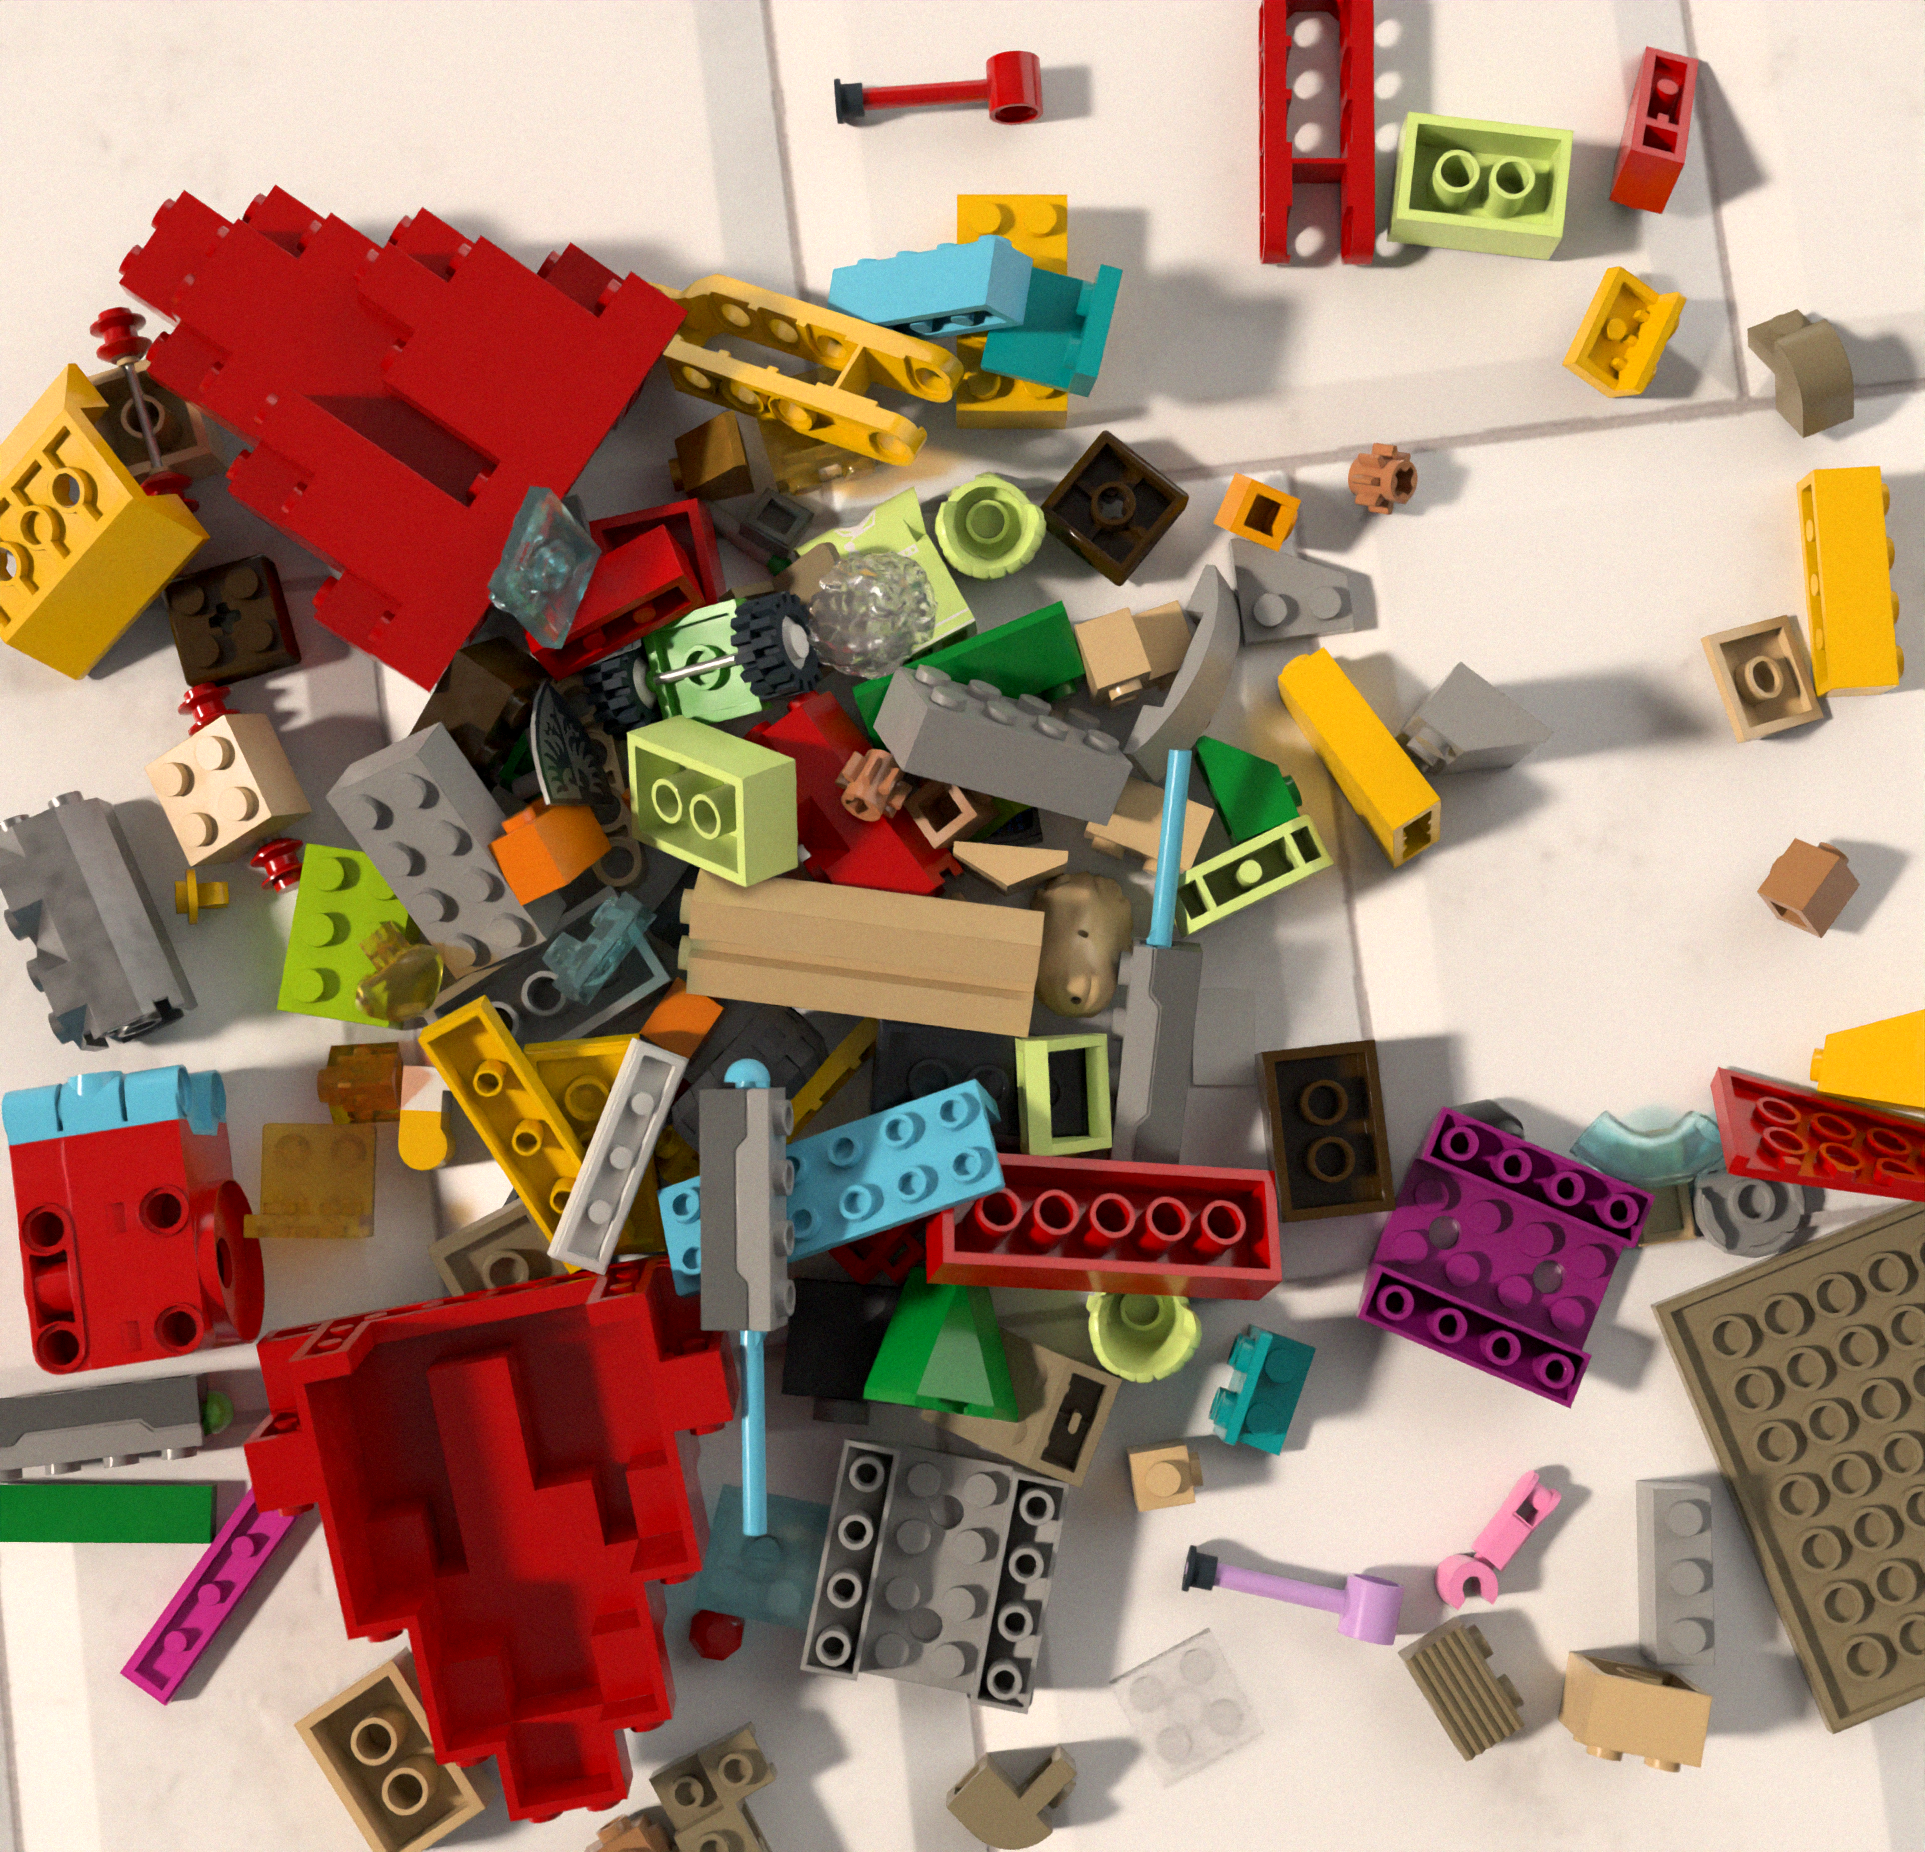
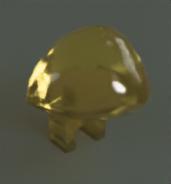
[355,920,444,1022]

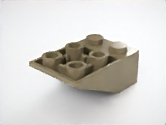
[921,1326,1123,1488]

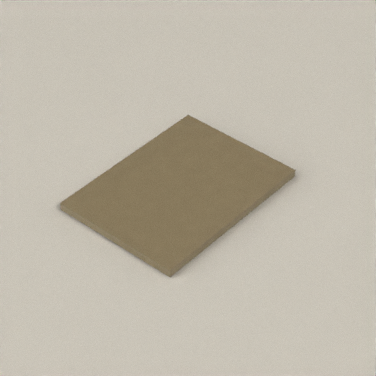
[1650,1200,1925,1734]

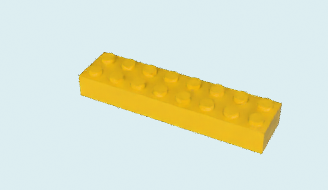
[418,994,635,1274]

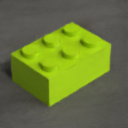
[276,843,420,1031]

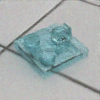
[488,486,602,649]
[542,891,657,1005]

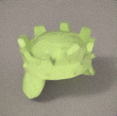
[934,471,1046,582]
[1086,1292,1202,1383]

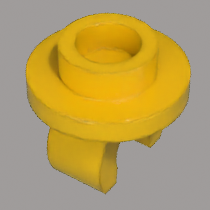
[174,869,229,925]

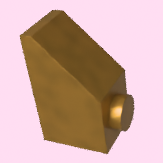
[668,410,755,502]

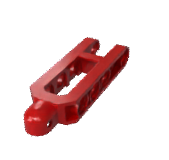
[1258,0,1375,265]

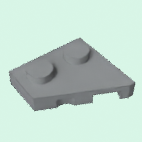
[1229,538,1355,647]

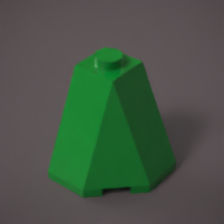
[863,1267,1019,1423]

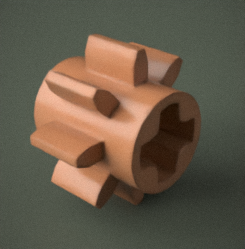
[1348,443,1418,515]
[835,749,912,821]

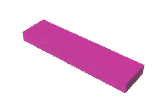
[120,1487,304,1706]

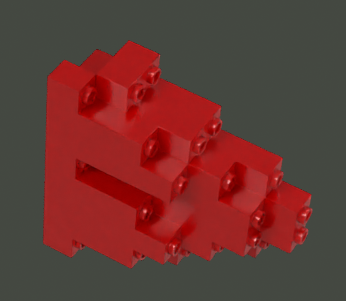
[119,184,688,695]
[243,1253,740,1823]

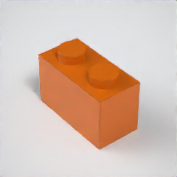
[487,795,612,906]

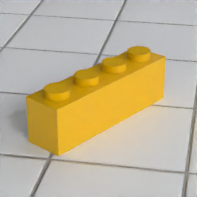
[1796,466,1904,698]

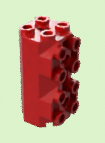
[741,690,964,898]

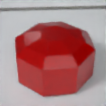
[689,1601,746,1661]

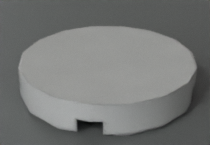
[1691,1150,1806,1258]

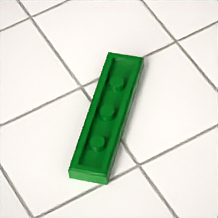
[0,1482,217,1544]

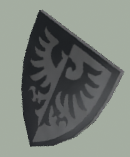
[511,680,615,807]

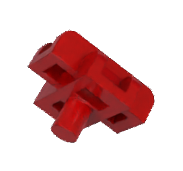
[828,1216,927,1286]

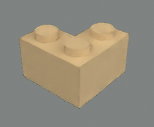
[1073,600,1192,711]

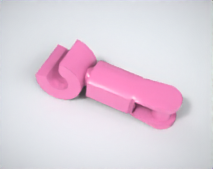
[1434,1470,1561,1610]

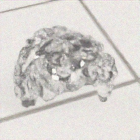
[806,551,938,679]

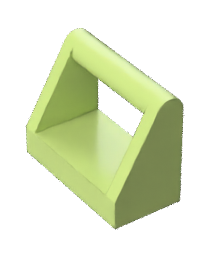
[1015,1033,1112,1156]

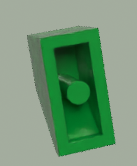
[1190,735,1302,848]

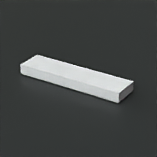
[547,1037,689,1275]

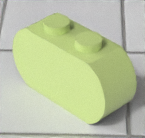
[1174,814,1334,939]

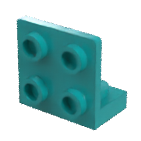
[980,264,1123,398]
[1208,1324,1316,1456]

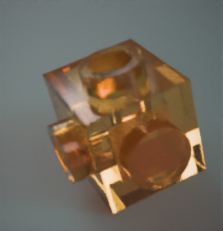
[317,1042,404,1125]

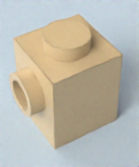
[1126,1438,1203,1512]

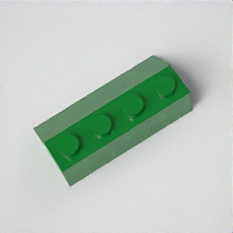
[851,600,1086,754]

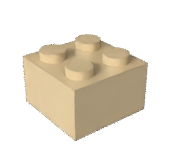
[1558,1652,1712,1773]

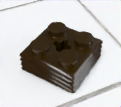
[1040,430,1189,586]
[161,553,302,688]

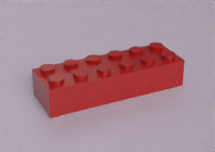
[926,1153,1282,1301]

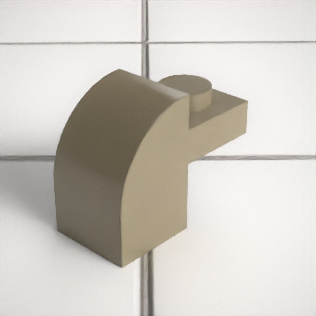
[1747,309,1854,438]
[946,1744,1077,1850]

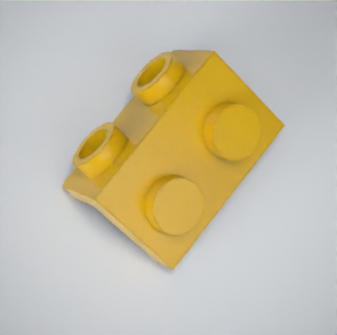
[1562,266,1687,398]

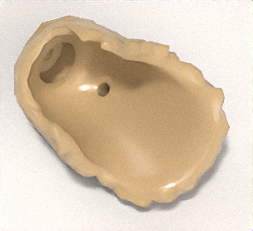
[1030,871,1133,1018]

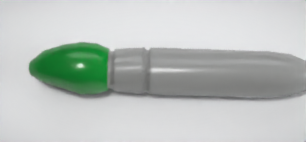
[701,500,793,577]

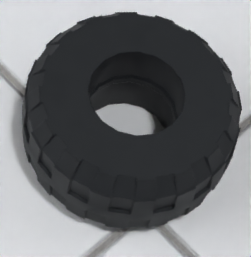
[669,1004,829,1154]

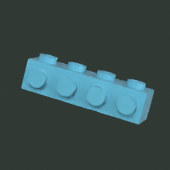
[827,235,1033,341]

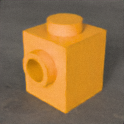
[1213,472,1301,552]

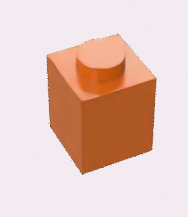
[639,977,729,1066]

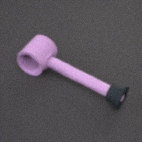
[1182,1545,1405,1645]

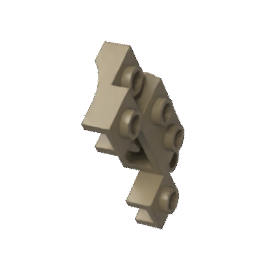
[649,1721,778,1852]

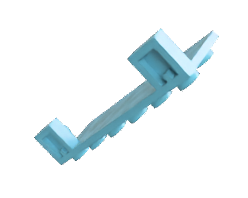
[657,1079,1005,1298]

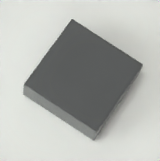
[738,487,815,561]

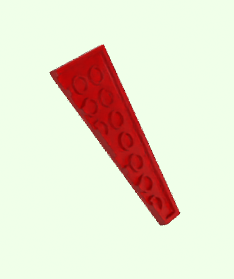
[1710,1067,1925,1202]

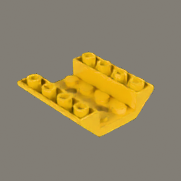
[0,363,211,680]

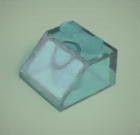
[694,1484,831,1631]

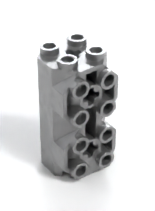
[0,791,198,1052]

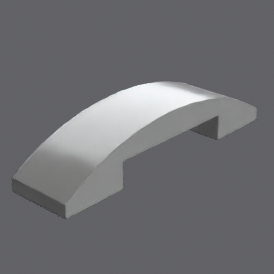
[1123,564,1240,783]

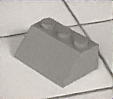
[1394,661,1554,776]

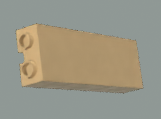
[678,868,1045,1038]

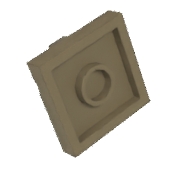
[427,1198,569,1297]

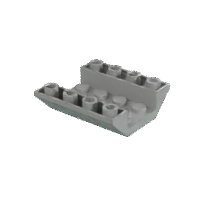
[800,1438,1070,1715]

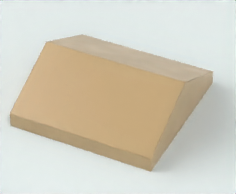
[1700,615,1824,744]
[953,841,1069,897]

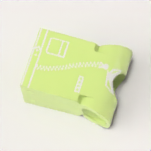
[792,486,977,678]

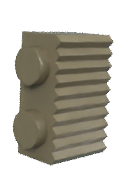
[1397,1617,1525,1762]

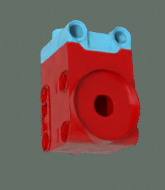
[2,1064,265,1375]

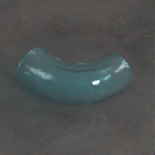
[1569,1110,1724,1190]

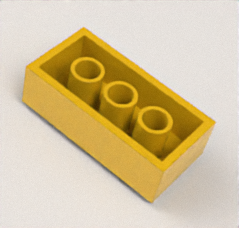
[956,194,1068,429]

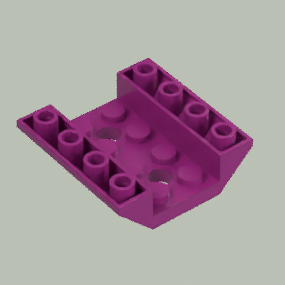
[1356,1106,1656,1408]

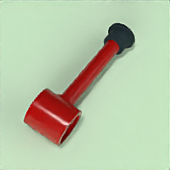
[834,51,1043,125]

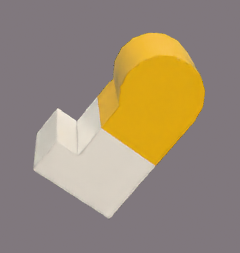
[398,1065,456,1171]

